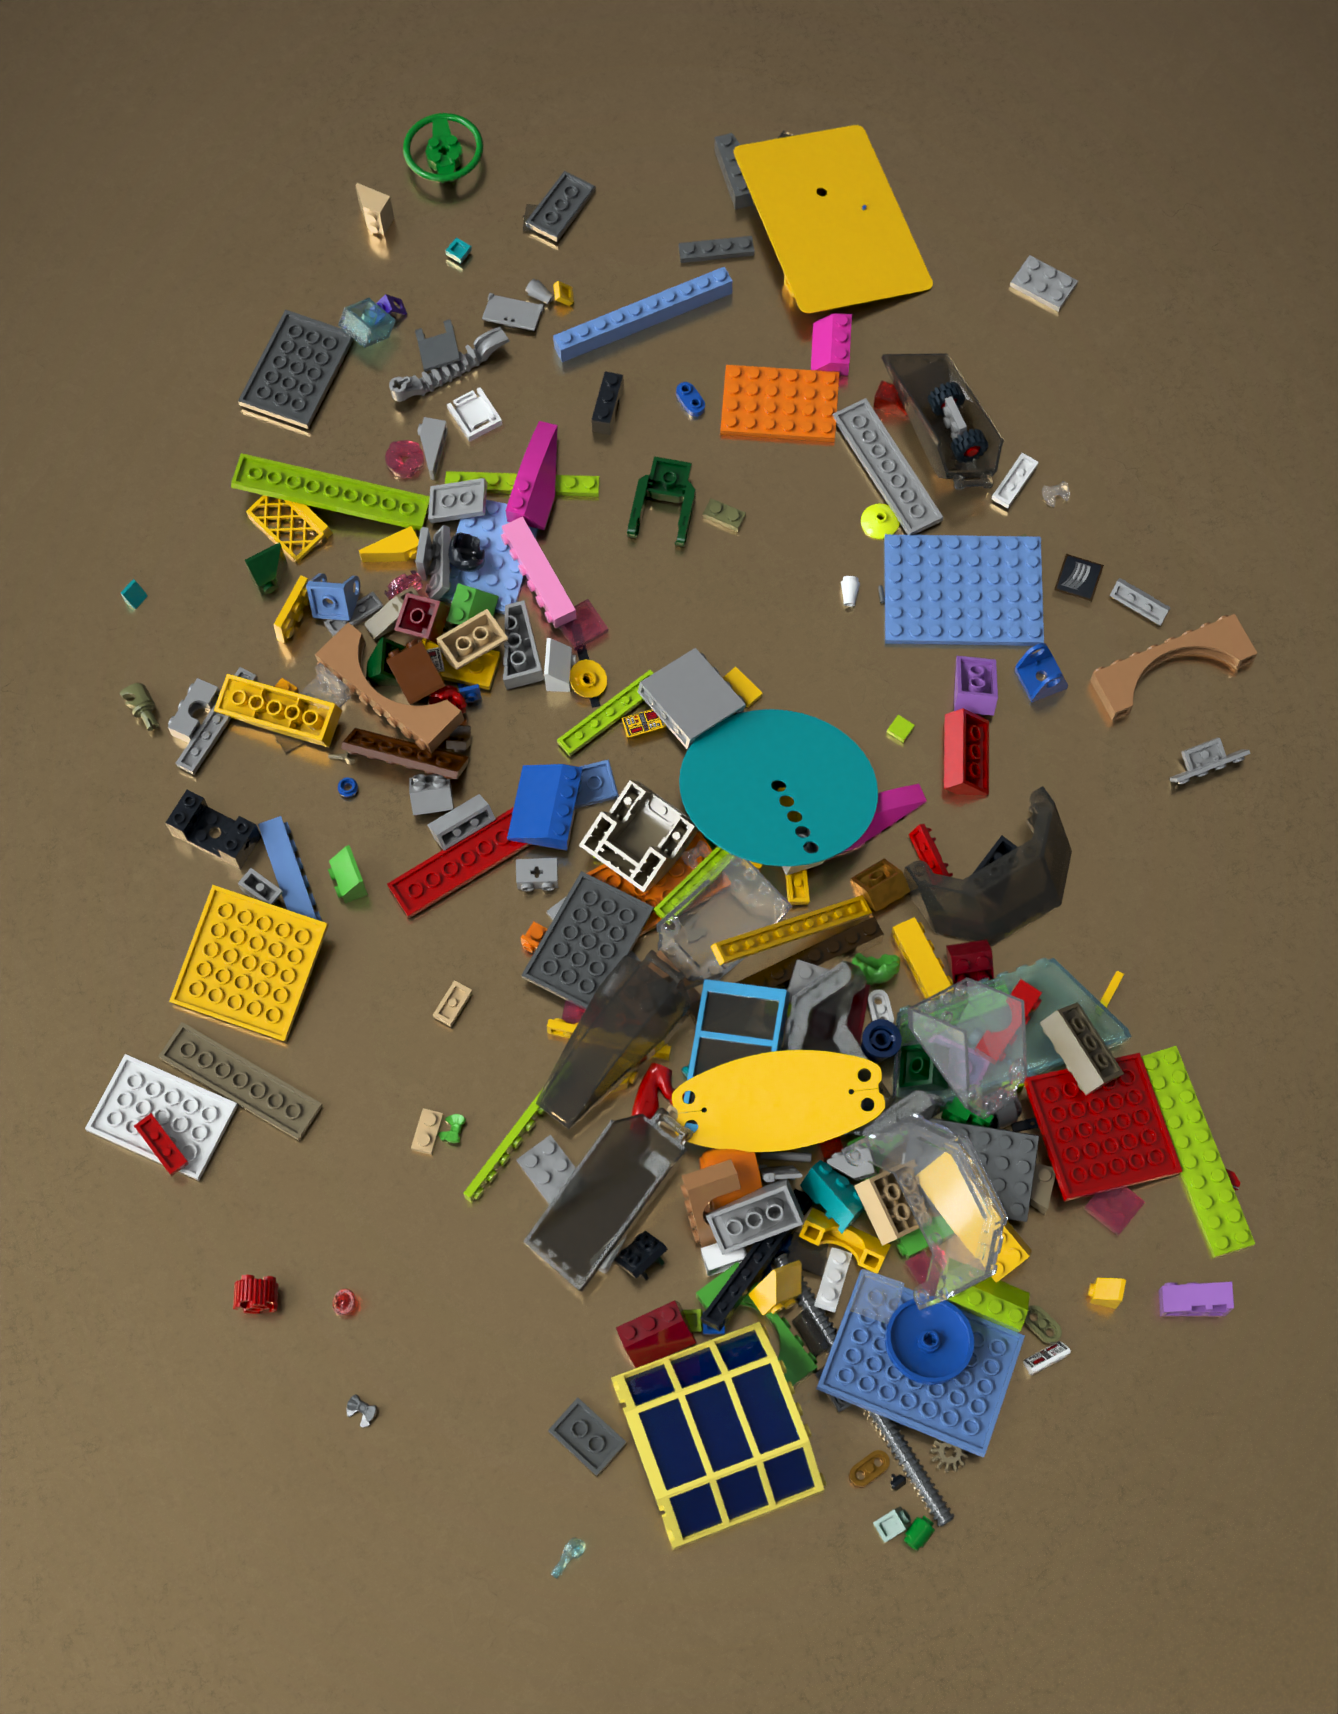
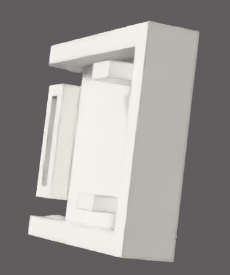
[447,387,503,442]

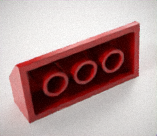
[944,708,989,796]

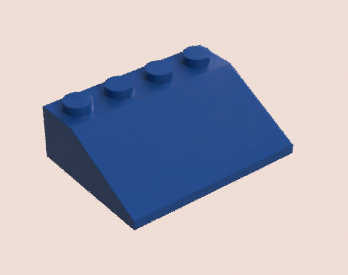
[507,764,583,851]

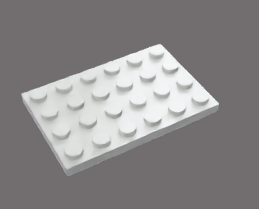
[85,1054,238,1181]

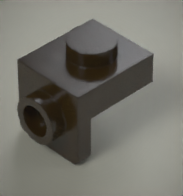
[446,725,471,752]

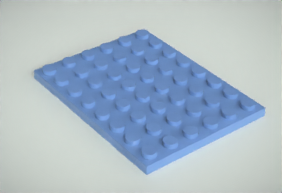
[884,534,1044,646]
[816,1269,1025,1457]

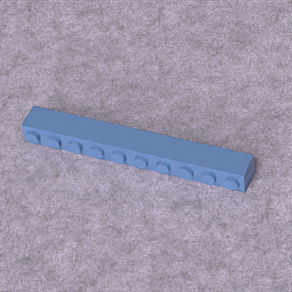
[553,266,732,362]

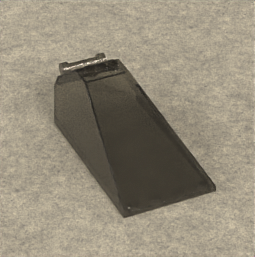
[881,353,1004,490]
[523,1108,693,1292]

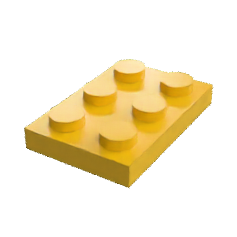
[274,575,310,644]

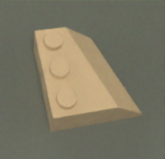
[854,1158,928,1246]

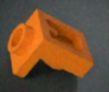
[520,921,548,953]

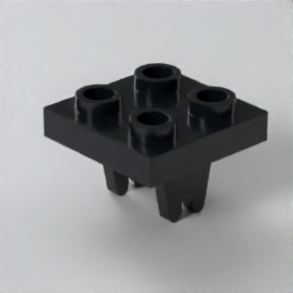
[614,1230,668,1281]

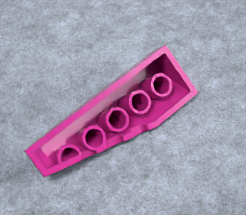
[505,421,558,530]
[836,784,927,856]

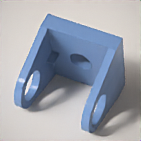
[306,573,361,621]

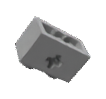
[516,858,559,892]

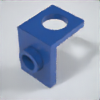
[457,683,482,702]

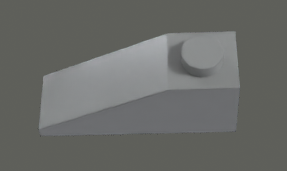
[418,417,448,480]

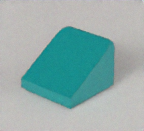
[121,579,147,609]

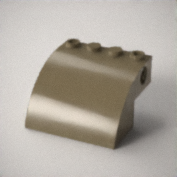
[579,780,699,892]

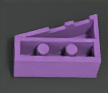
[1159,1282,1234,1316]

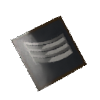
[1054,554,1104,602]

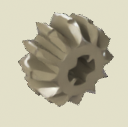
[930,1440,969,1473]

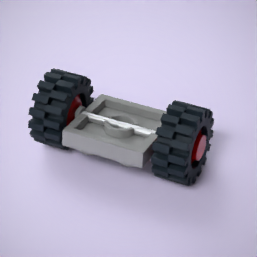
[928,382,989,463]

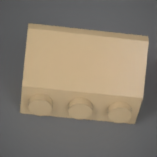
[436,609,508,670]

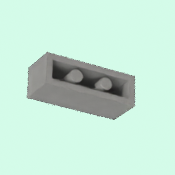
[428,794,496,850]

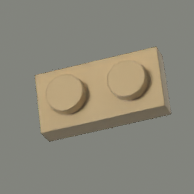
[433,980,473,1027]
[411,1108,444,1155]

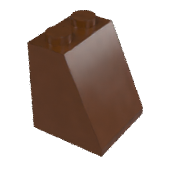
[386,639,445,705]

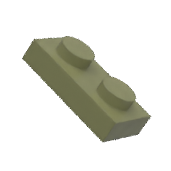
[703,498,746,532]

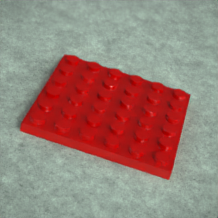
[1023,1053,1183,1201]

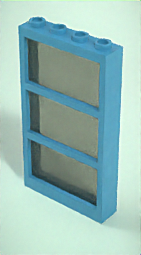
[683,979,790,1133]

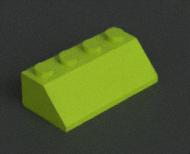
[935,1259,1030,1332]

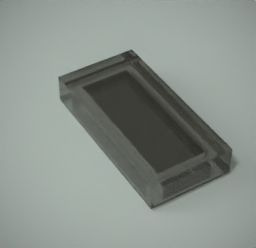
[792,1309,830,1358]

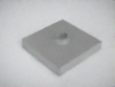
[415,527,433,581]

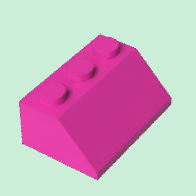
[811,314,852,376]

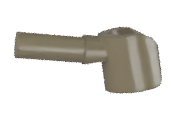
[328,751,356,765]

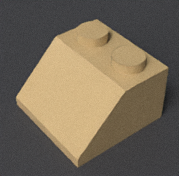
[356,183,394,235]

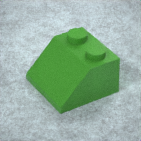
[447,583,499,625]
[328,845,368,903]

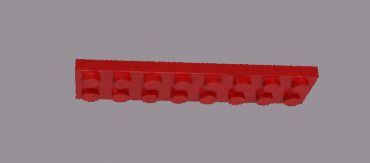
[387,807,531,918]

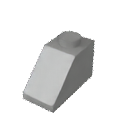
[238,868,283,905]

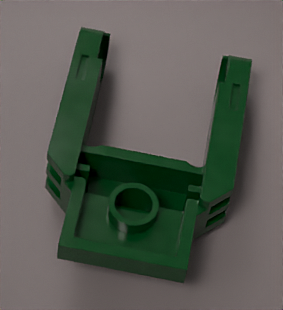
[627,456,696,547]

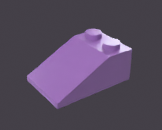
[954,656,998,716]

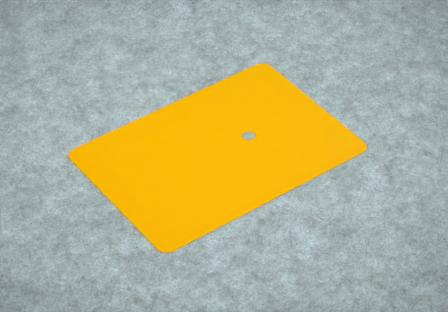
[733,125,933,314]

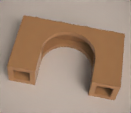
[680,1159,741,1248]

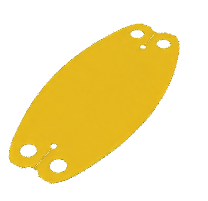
[672,1050,885,1152]

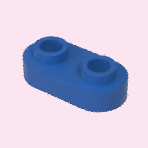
[676,382,705,416]

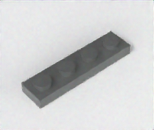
[679,236,754,263]

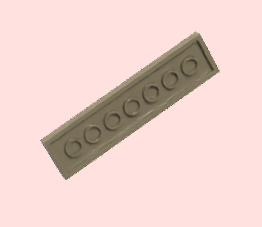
[158,1022,323,1141]

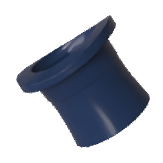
[861,1019,902,1063]

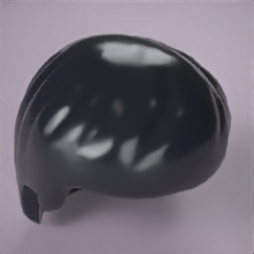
[448,532,485,572]

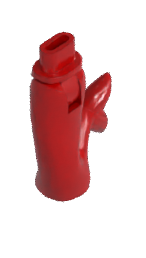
[628,1063,685,1136]

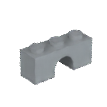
[168,678,220,743]

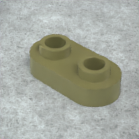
[1024,1305,1062,1344]

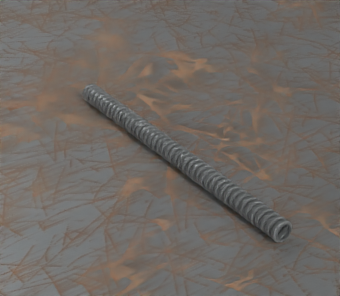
[772,1253,955,1527]

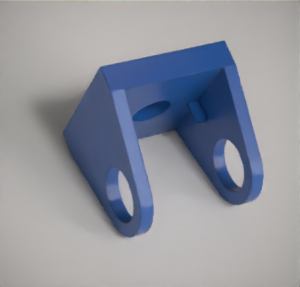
[1014,643,1068,703]

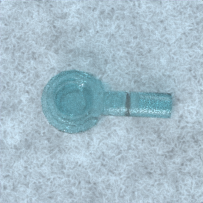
[551,1537,585,1579]

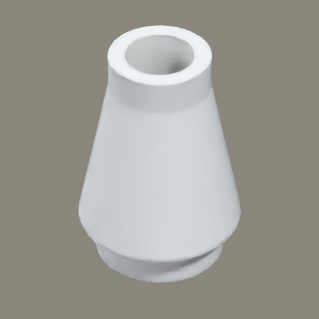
[841,576,860,606]

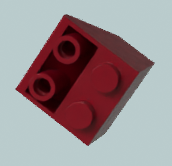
[946,939,995,993]

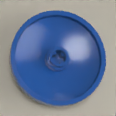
[885,1296,974,1385]

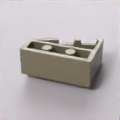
[1030,1163,1055,1215]

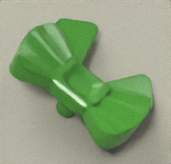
[438,1114,466,1143]

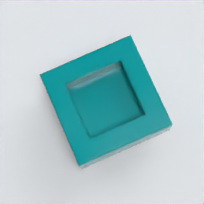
[445,237,472,263]

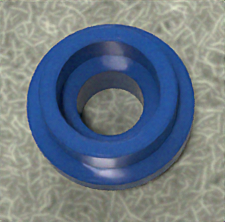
[338,777,358,797]

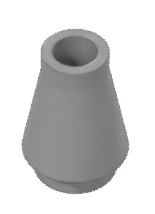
[525,279,554,305]

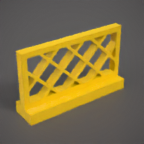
[246,495,333,563]

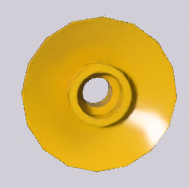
[570,659,607,698]

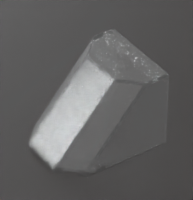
[656,853,792,981]
[908,977,1027,1119]

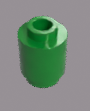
[903,1516,935,1551]

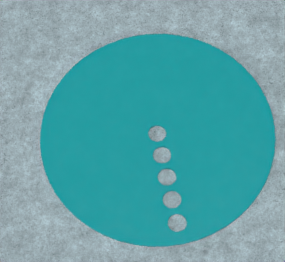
[679,709,878,866]

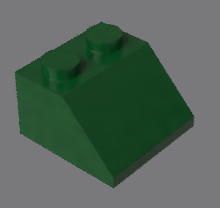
[899,1042,951,1091]

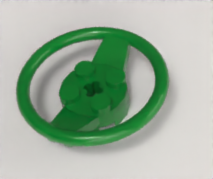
[403,113,484,183]

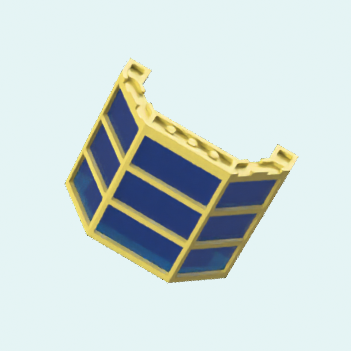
[611,1322,826,1550]

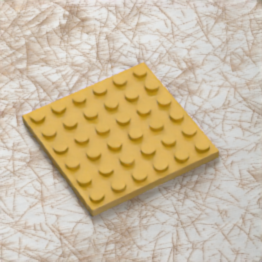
[169,885,329,1042]

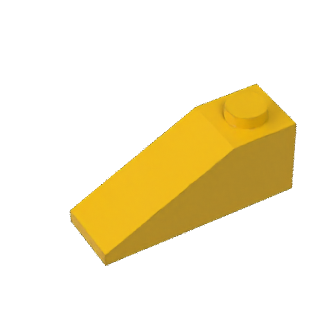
[358,526,419,562]

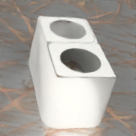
[701,1243,747,1276]

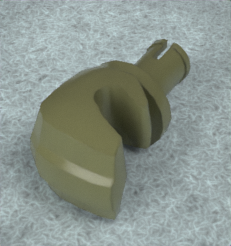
[120,683,159,731]

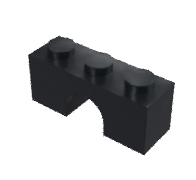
[591,371,624,435]

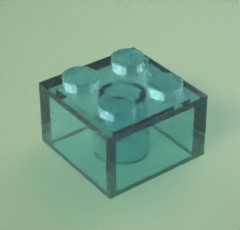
[338,298,396,348]

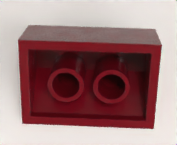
[616,1300,697,1368]

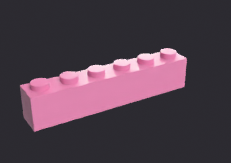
[501,516,577,629]

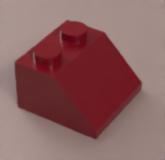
[394,592,450,645]

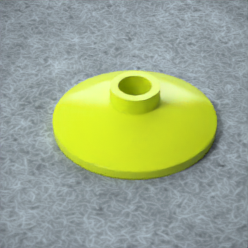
[861,504,900,539]

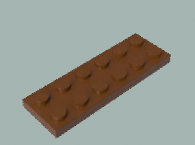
[341,728,469,779]

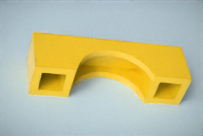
[799,1208,891,1274]

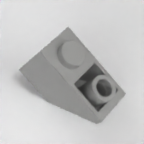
[827,1146,878,1181]

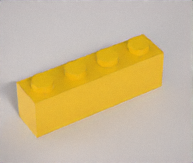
[891,917,954,1005]

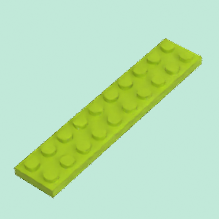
[231,453,430,531]
[1141,1046,1255,1259]

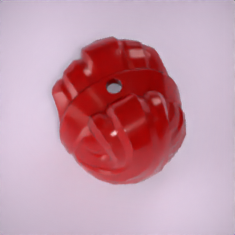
[428,685,467,714]

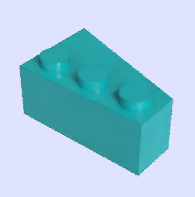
[800,1159,865,1234]

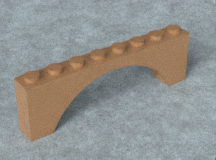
[1090,614,1257,721]
[315,623,464,753]

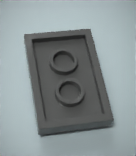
[548,1397,627,1477]

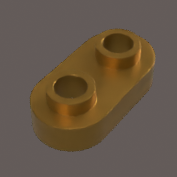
[849,1450,890,1487]

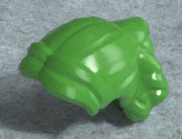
[851,953,901,986]

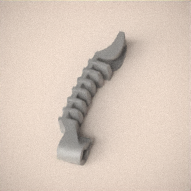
[389,327,510,402]

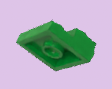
[941,1096,994,1127]

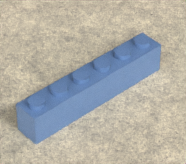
[258,816,322,921]

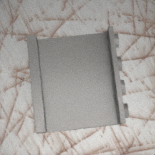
[638,648,746,750]

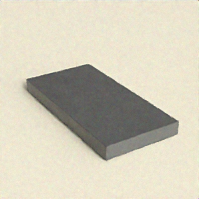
[526,171,596,242]

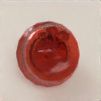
[332,1289,357,1316]

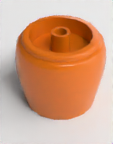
[699,1148,762,1210]

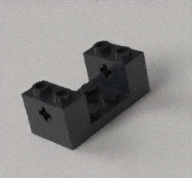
[165,790,262,870]

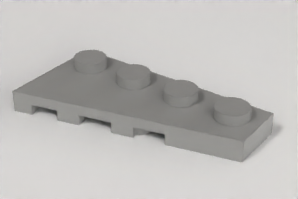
[425,525,451,601]

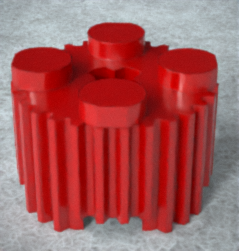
[233,1275,278,1315]

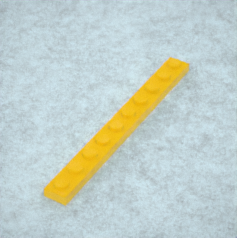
[710,895,872,965]

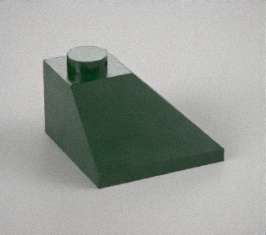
[245,542,287,596]
[366,637,406,687]

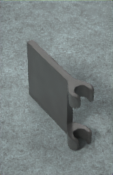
[415,319,461,372]

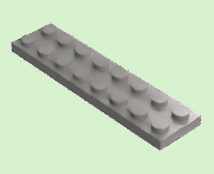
[833,398,943,535]

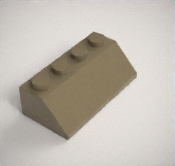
[1040,1002,1124,1095]

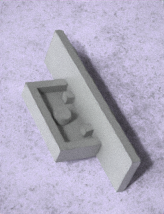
[1169,737,1251,784]

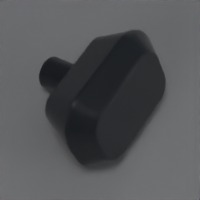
[890,1474,906,1490]

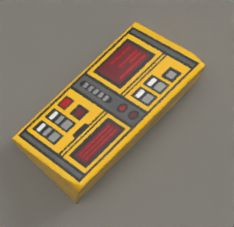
[621,709,666,737]

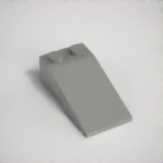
[706,1179,804,1255]

